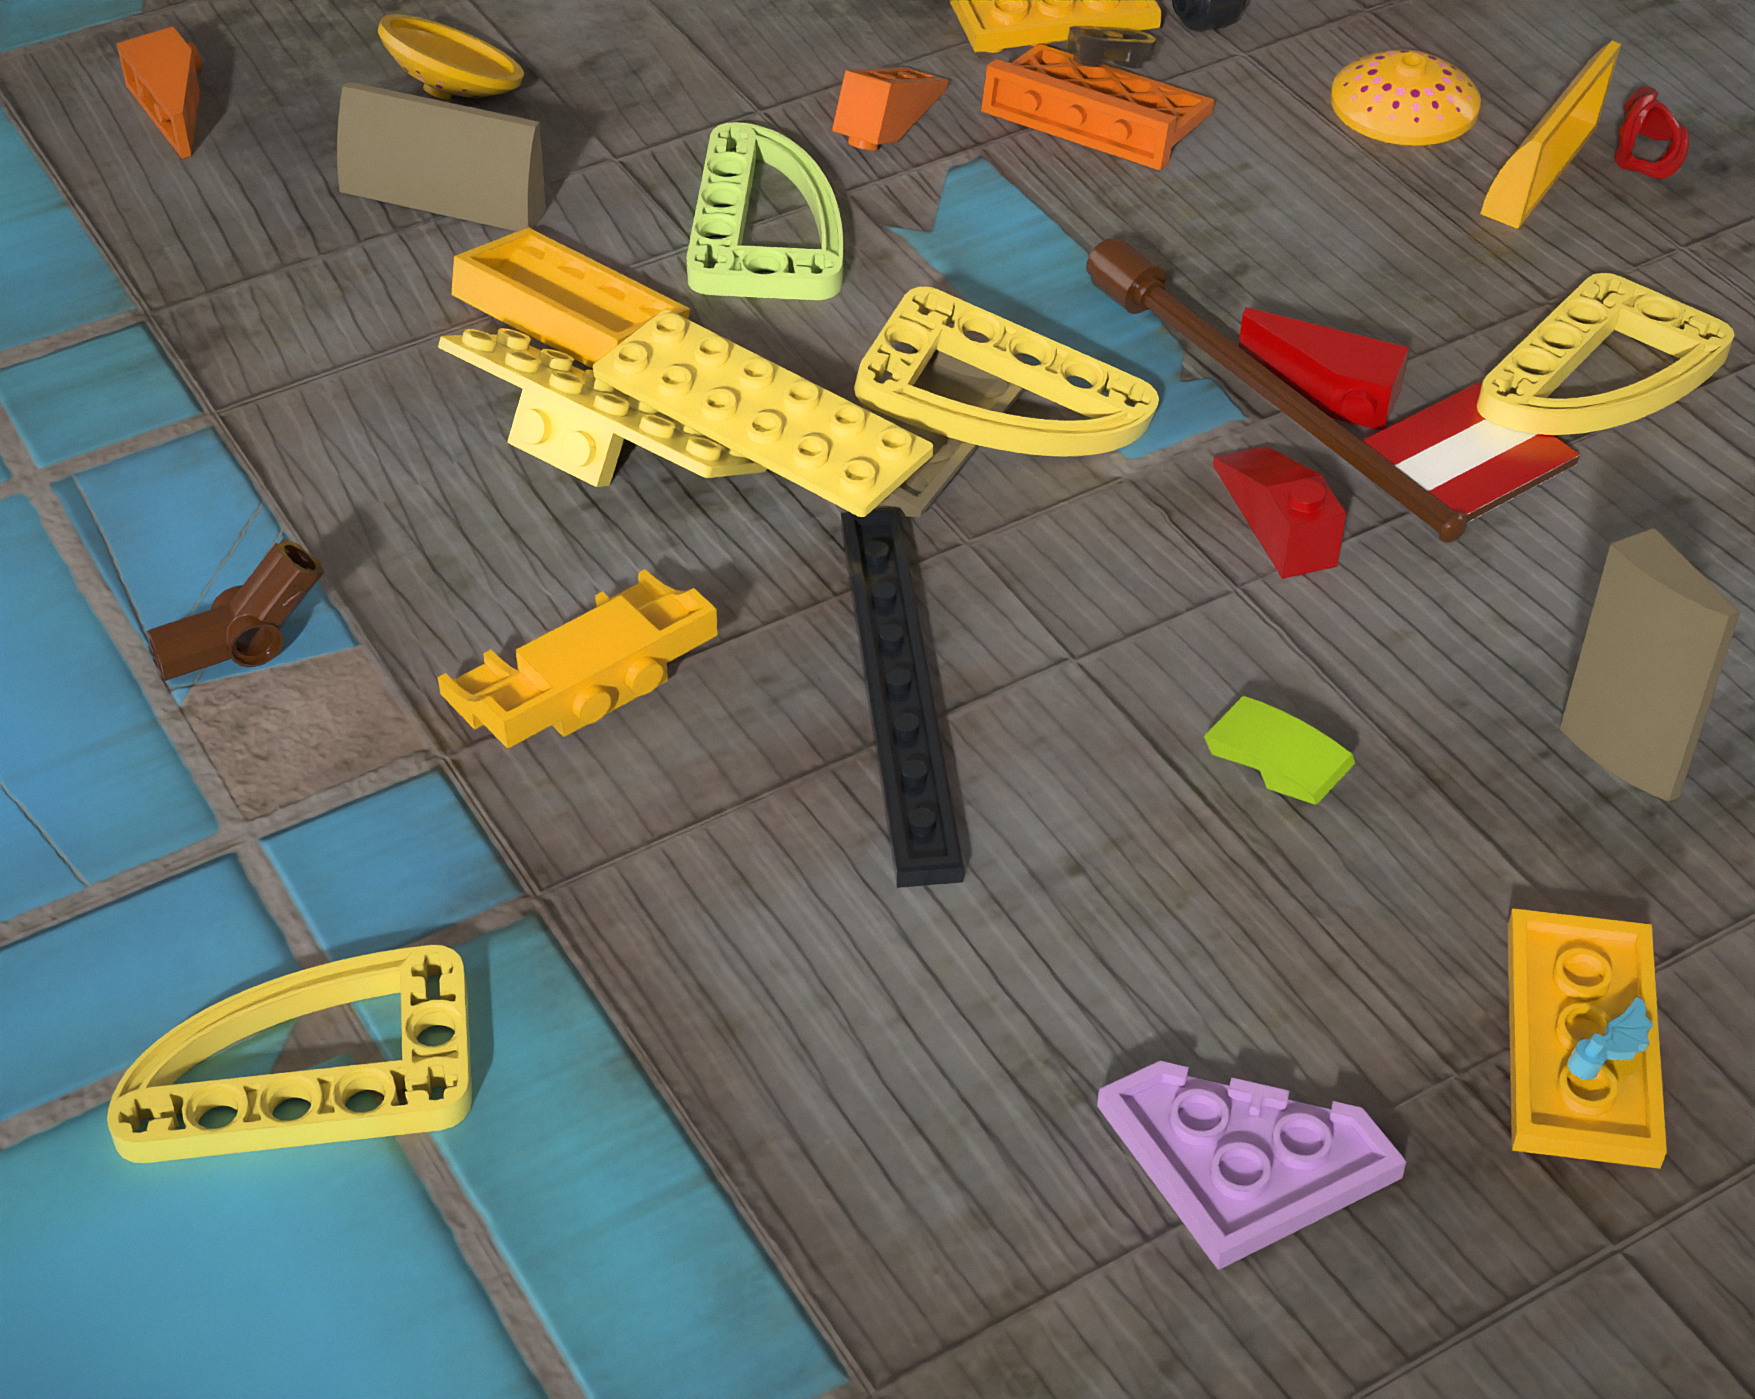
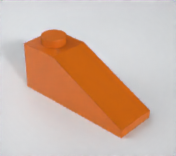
[116,26,202,159]
[832,67,949,151]

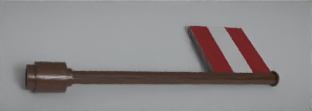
[1086,239,1580,543]

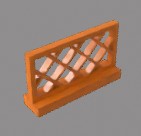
[981,44,1215,171]

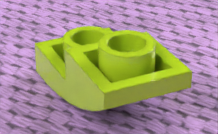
[1204,696,1356,805]

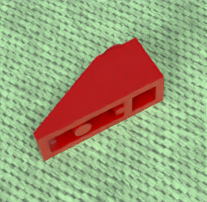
[1238,307,1409,431]
[1213,446,1347,579]

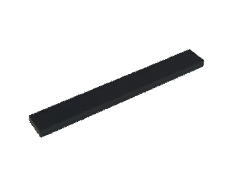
[841,509,964,888]

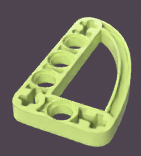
[686,122,843,300]

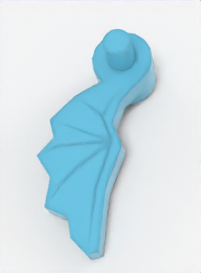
[1567,997,1654,1080]

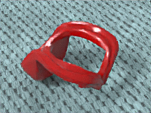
[1614,86,1689,179]

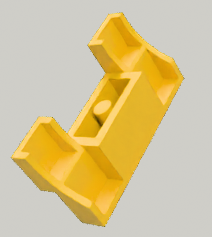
[438,569,718,749]

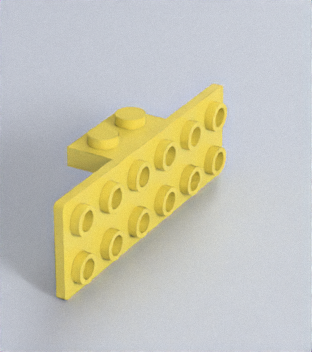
[593,310,933,517]
[438,328,767,487]

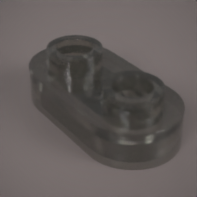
[1065,26,1157,69]

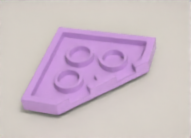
[1097,1061,1407,1270]

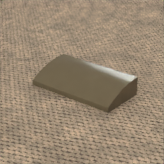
[337,81,546,232]
[862,348,1025,518]
[1560,527,1740,802]

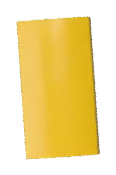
[1480,40,1621,229]
[451,227,690,369]

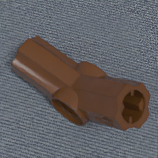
[146,538,324,681]

